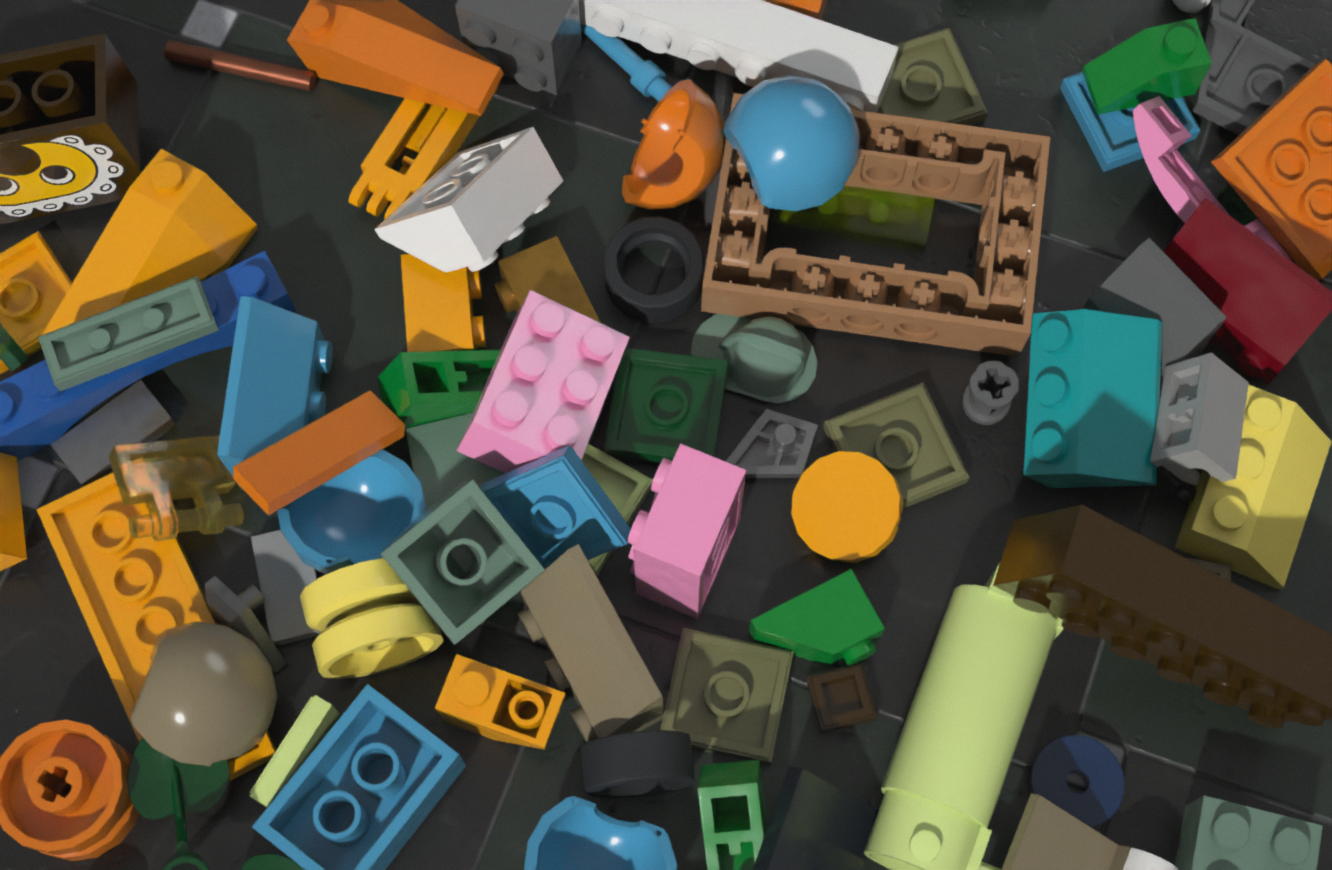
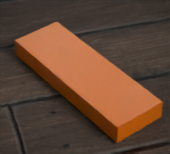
[233,390,405,516]

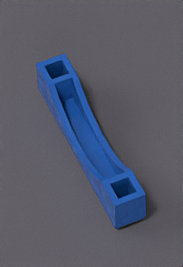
[0,250,298,462]

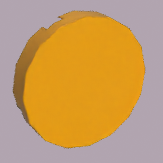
[791,451,903,563]

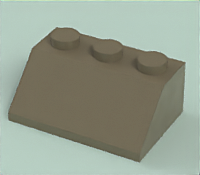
[518,544,663,742]

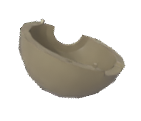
[130,621,277,766]

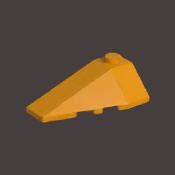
[42,149,258,335]

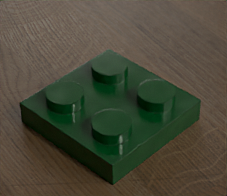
[604,348,729,463]

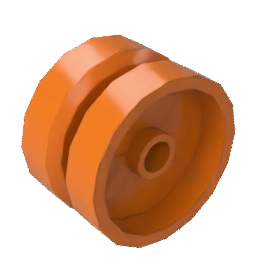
[0,719,139,861]

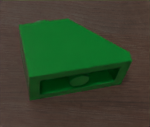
[1082,18,1212,115]
[749,569,885,666]

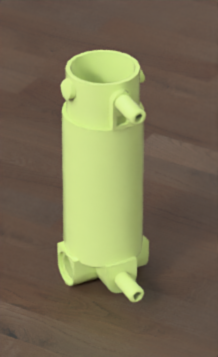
[864,561,1064,870]

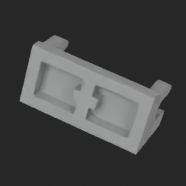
[1150,353,1249,485]

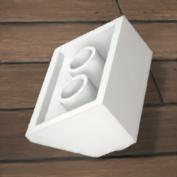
[375,127,563,273]

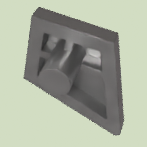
[725,409,818,478]
[205,576,287,672]

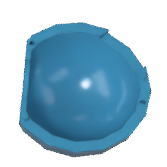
[723,75,860,211]
[277,449,426,574]
[524,796,677,870]

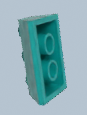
[1024,309,1163,488]

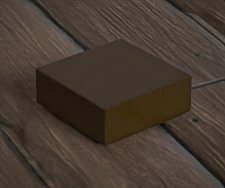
[805,662,877,734]

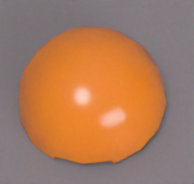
[622,79,725,210]

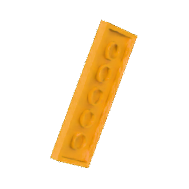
[36,460,277,782]

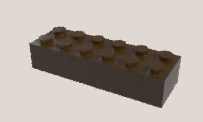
[993,504,1332,728]

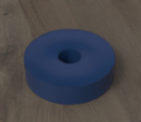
[1027,735,1125,829]

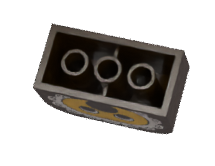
[0,33,140,224]

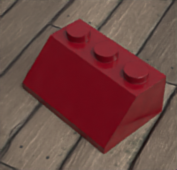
[1163,198,1332,385]

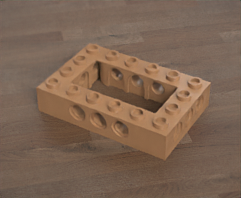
[701,93,1050,357]

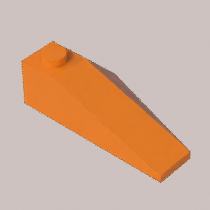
[287,0,504,116]

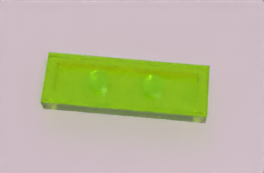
[771,186,935,250]

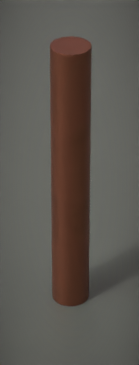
[164,40,316,92]

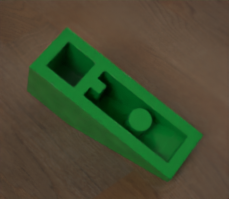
[377,350,500,427]
[697,760,767,870]

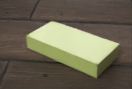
[249,695,342,808]

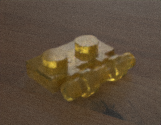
[108,435,244,541]

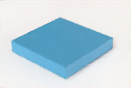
[1060,72,1200,172]
[480,445,631,569]

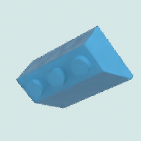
[217,296,333,490]

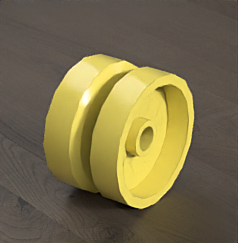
[300,558,444,679]

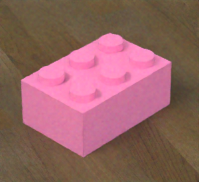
[456,290,629,473]
[627,444,746,619]

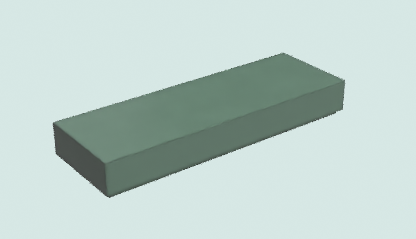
[38,276,219,392]

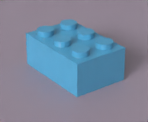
[252,684,466,870]

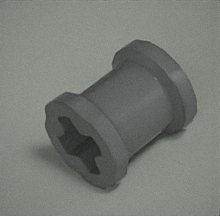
[962,361,1019,425]

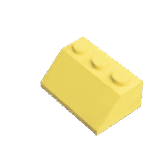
[1175,385,1332,590]

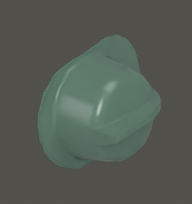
[691,314,818,404]

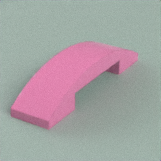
[1133,96,1291,260]

